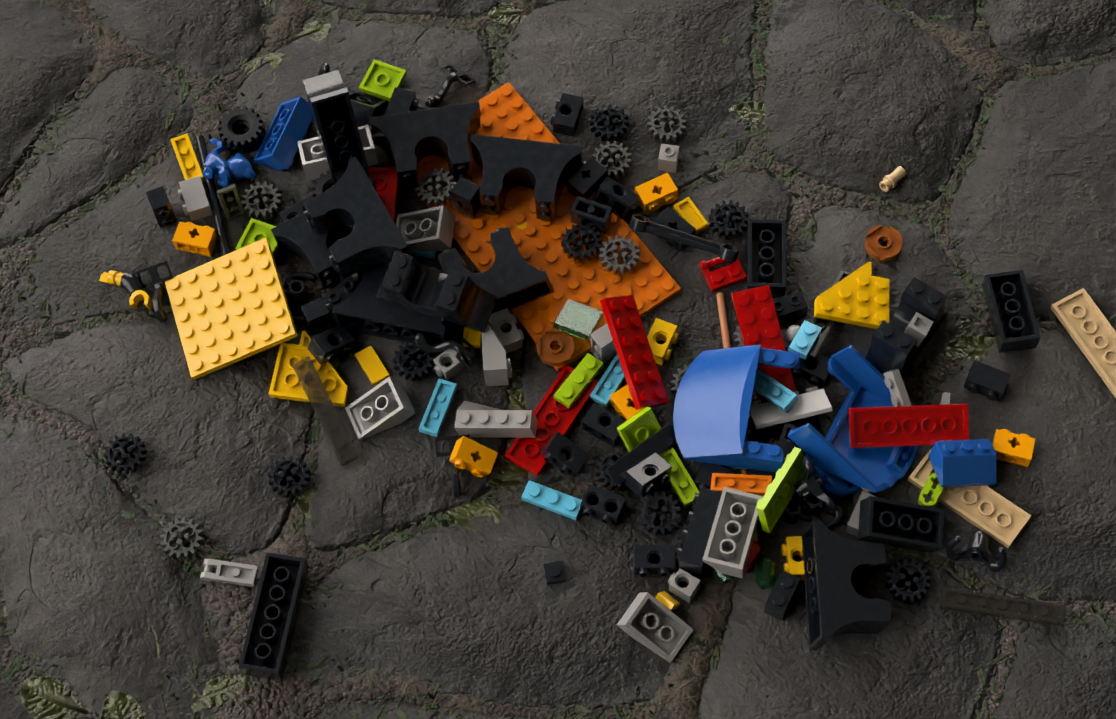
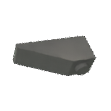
[217,184,245,221]

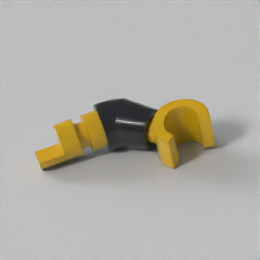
[99,270,153,310]

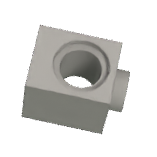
[658,144,679,173]
[904,312,933,347]
[433,349,465,381]
[668,569,701,603]

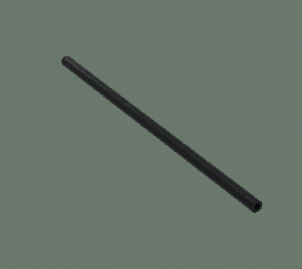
[195,135,254,361]

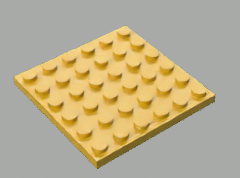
[165,238,298,380]

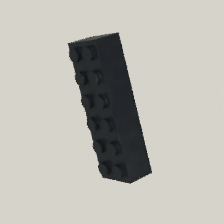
[238,552,309,681]

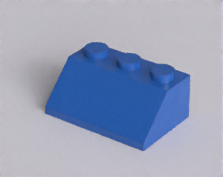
[928,439,996,487]

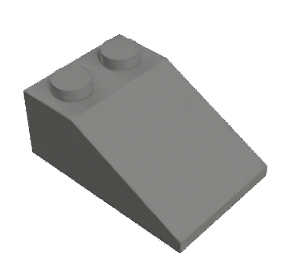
[396,205,456,252]
[482,324,512,387]
[345,376,416,440]
[617,592,694,662]

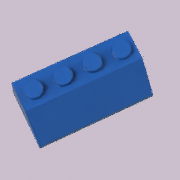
[253,96,314,171]

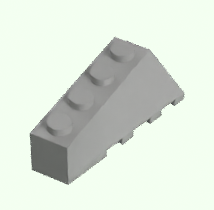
[454,401,538,438]

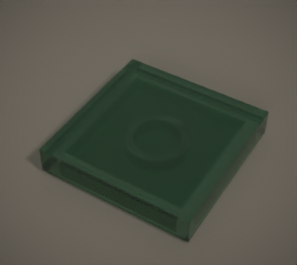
[553,299,603,340]

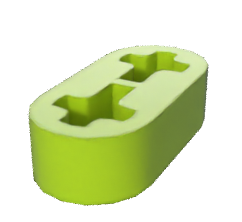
[918,473,944,507]

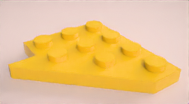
[814,262,889,329]
[269,331,349,407]

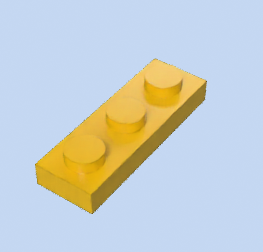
[170,133,205,181]

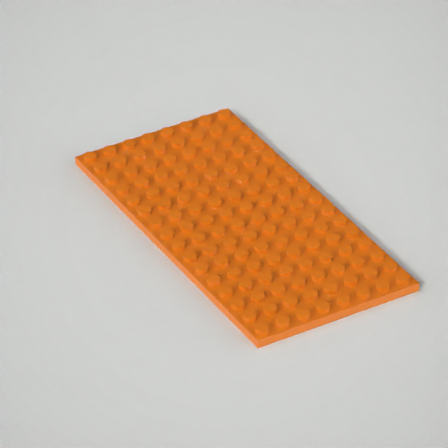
[389,82,681,372]

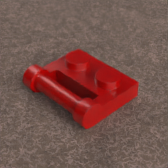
[699,257,747,293]

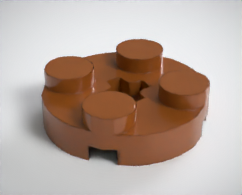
[864,225,902,263]
[536,328,575,366]

